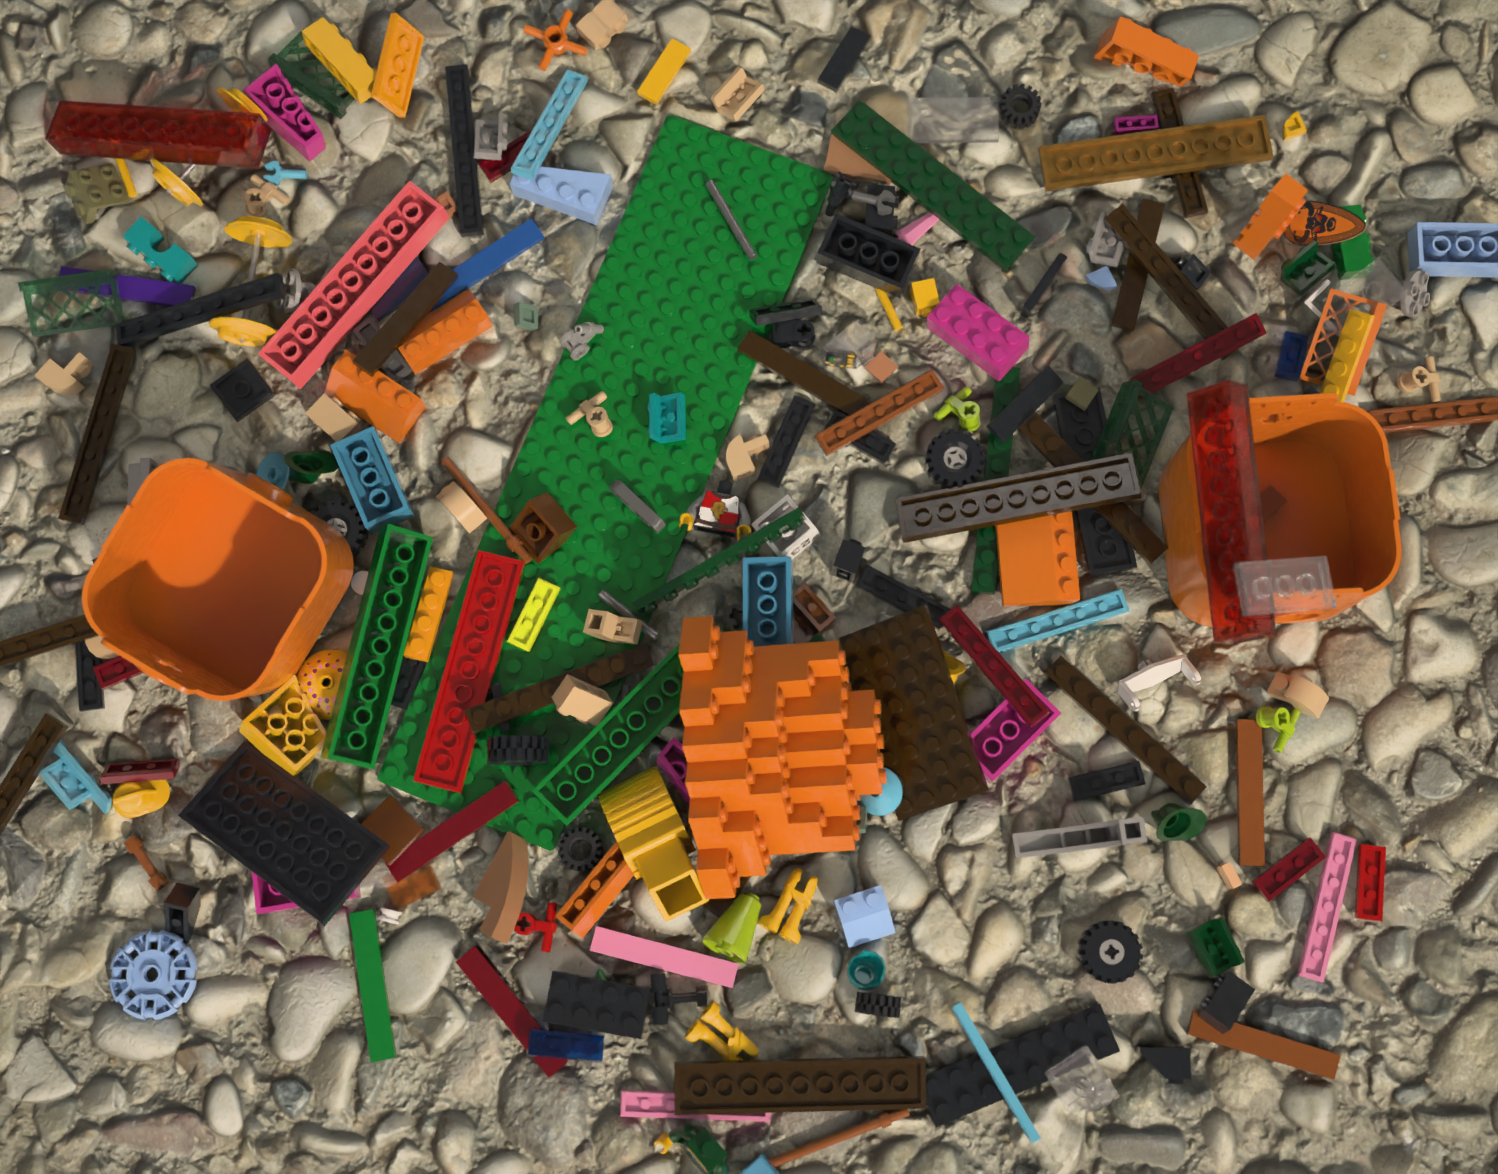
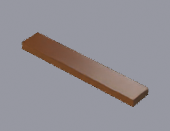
[814,369,944,457]
[1366,396,1498,433]
[1235,719,1265,867]
[1186,1010,1340,1080]

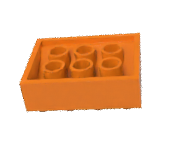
[995,511,1080,606]

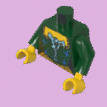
[654,1122,729,1174]

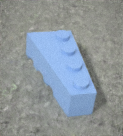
[510,167,613,225]

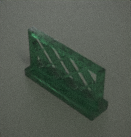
[268,28,355,119]
[18,269,125,337]
[1091,379,1174,489]

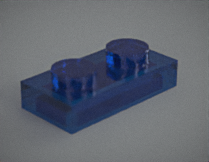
[1274,331,1309,382]

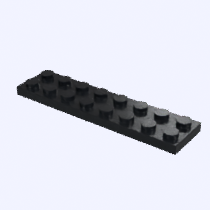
[1052,387,1137,577]
[926,1003,1120,1127]

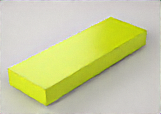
[507,578,560,652]

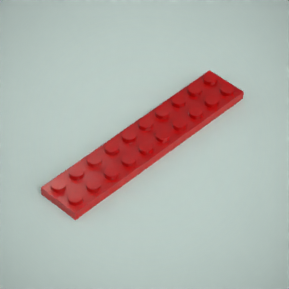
[413,550,525,793]

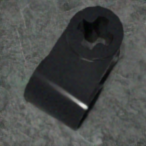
[771,320,816,348]

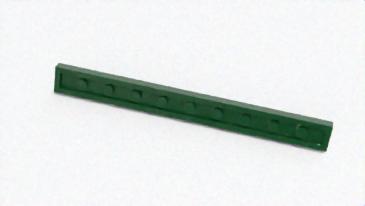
[970,367,1021,595]

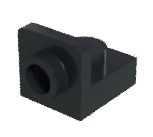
[1173,254,1211,290]

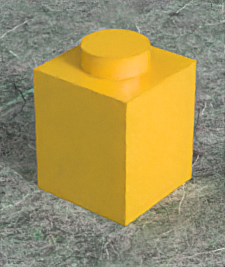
[910,278,940,317]

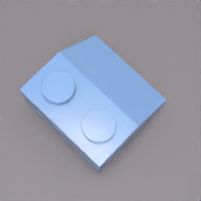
[833,885,895,948]

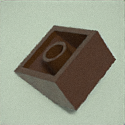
[509,492,577,564]

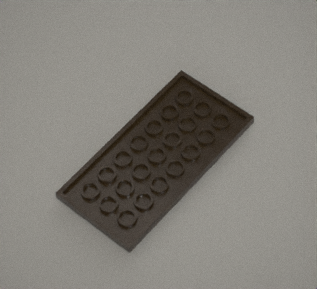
[839,605,989,821]

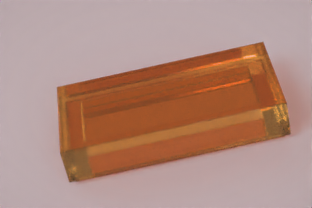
[386,866,442,911]

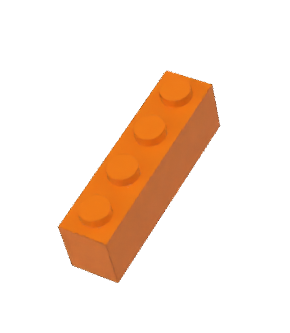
[555,841,634,939]

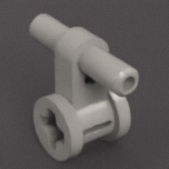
[559,322,604,361]

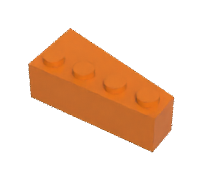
[1093,16,1199,87]
[1233,173,1309,260]

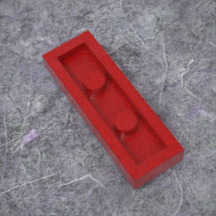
[1354,844,1386,921]

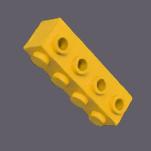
[302,17,377,104]

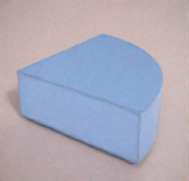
[1085,266,1117,290]

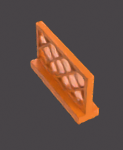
[1299,289,1387,396]

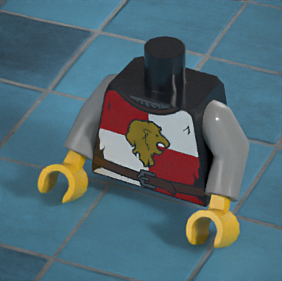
[678,480,751,540]

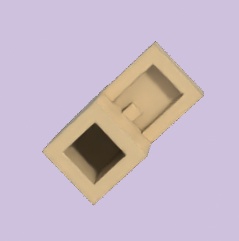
[34,352,94,396]
[726,434,769,483]
[436,481,487,534]
[583,609,643,644]
[1267,671,1329,719]

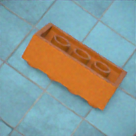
[398,289,493,375]
[324,350,426,443]

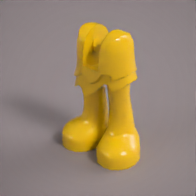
[757,868,818,945]
[685,1000,760,1061]

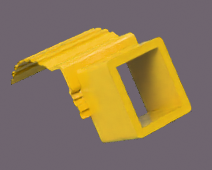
[598,765,709,921]

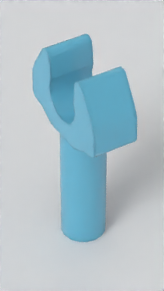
[263,161,308,186]

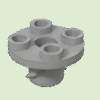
[276,268,316,315]
[1387,270,1430,317]

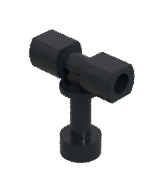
[650,973,707,1025]

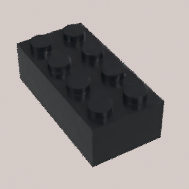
[817,213,920,298]
[543,970,651,1039]

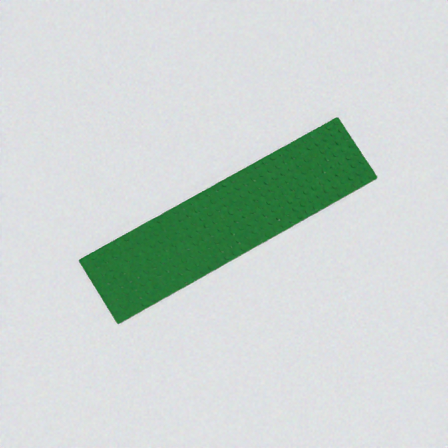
[377,115,833,851]

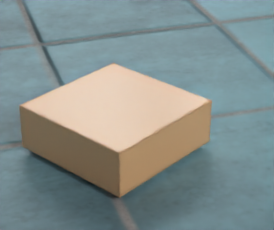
[1216,862,1241,889]

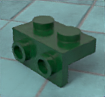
[1280,240,1335,296]
[1187,917,1245,978]

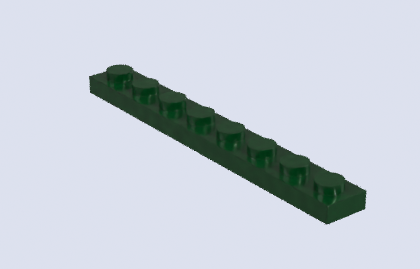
[632,507,806,614]

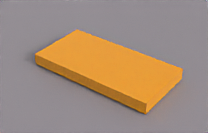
[371,13,424,118]

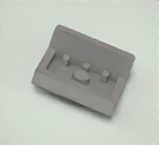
[474,112,508,160]
[1086,212,1124,267]

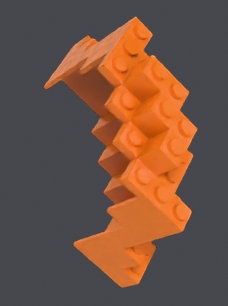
[679,616,887,899]

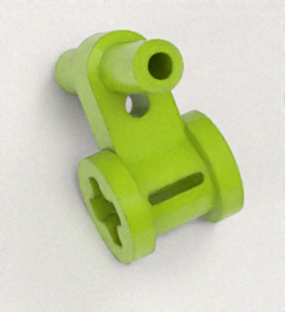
[934,386,980,432]
[1256,706,1301,753]

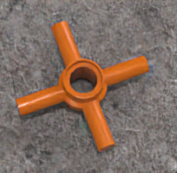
[523,9,588,71]

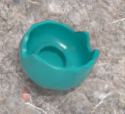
[847,950,886,991]

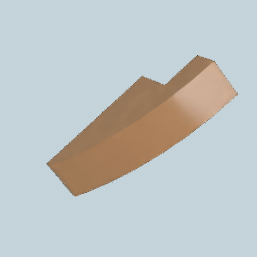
[473,831,528,944]

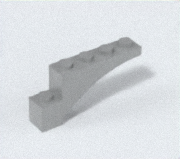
[1011,817,1147,859]

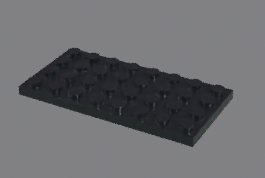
[178,741,390,926]

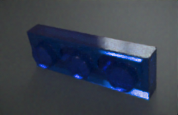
[527,1029,604,1063]

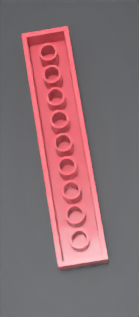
[258,181,450,390]

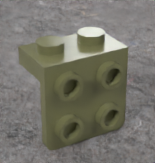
[64,164,131,224]

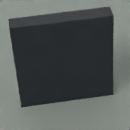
[210,358,276,422]

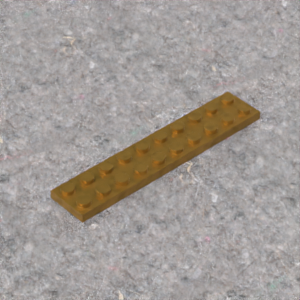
[1038,115,1274,192]

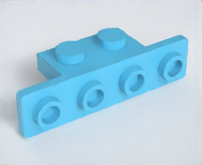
[40,739,112,814]

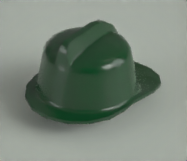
[284,450,339,484]
[1151,803,1207,841]

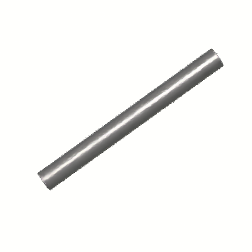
[706,180,757,261]

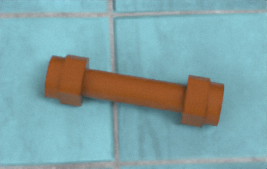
[124,835,169,891]

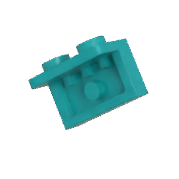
[648,392,686,444]

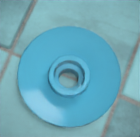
[256,452,290,489]
[859,768,903,816]

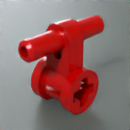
[514,902,557,952]

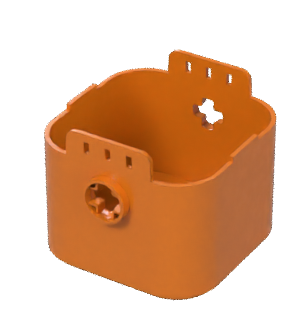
[1158,393,1402,628]
[82,458,354,701]

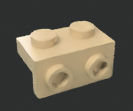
[711,67,765,122]

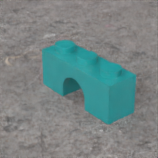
[122,216,198,284]

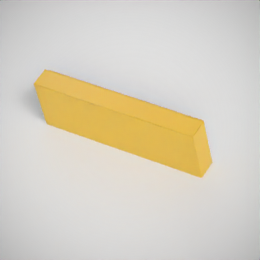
[637,38,691,105]

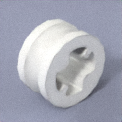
[378,907,402,924]

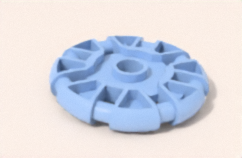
[109,930,198,1020]

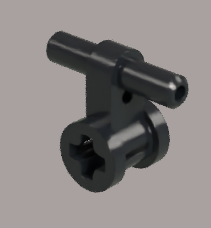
[825,171,860,217]

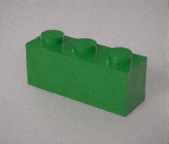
[1332,204,1375,280]

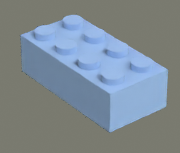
[1408,222,1498,278]

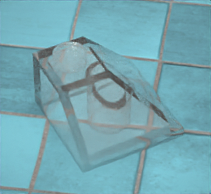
[1045,1046,1120,1112]

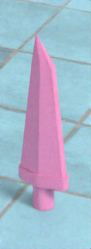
[894,212,939,245]

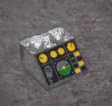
[821,319,876,369]

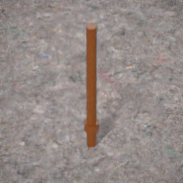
[441,457,532,564]
[768,1109,910,1167]

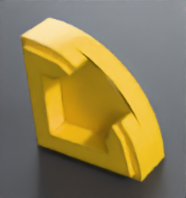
[1282,111,1307,141]

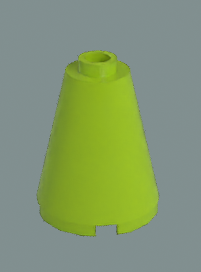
[702,892,762,964]

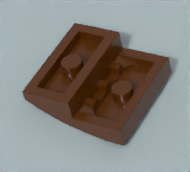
[793,583,836,644]
[361,795,425,865]

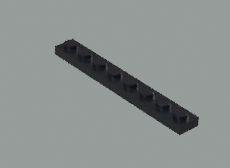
[445,64,484,237]
[115,273,285,347]

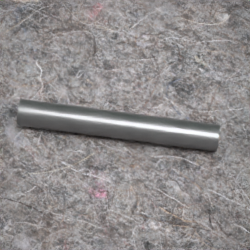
[598,589,659,640]

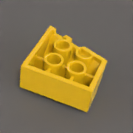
[239,675,327,777]

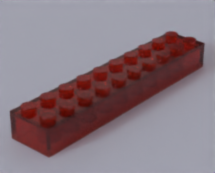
[45,100,272,169]
[1186,380,1277,645]

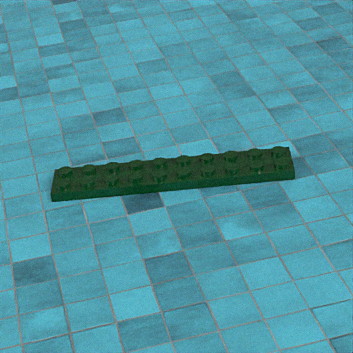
[831,100,1035,272]

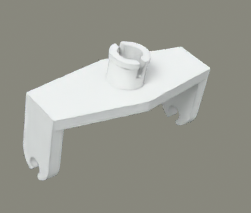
[1304,279,1379,340]
[1118,654,1201,712]

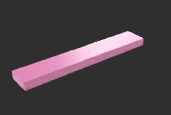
[1297,832,1357,983]
[590,926,739,988]
[620,1090,770,1122]

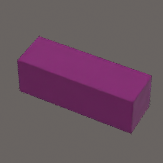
[1112,115,1159,136]

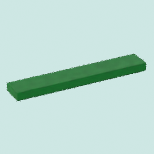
[349,909,397,1062]

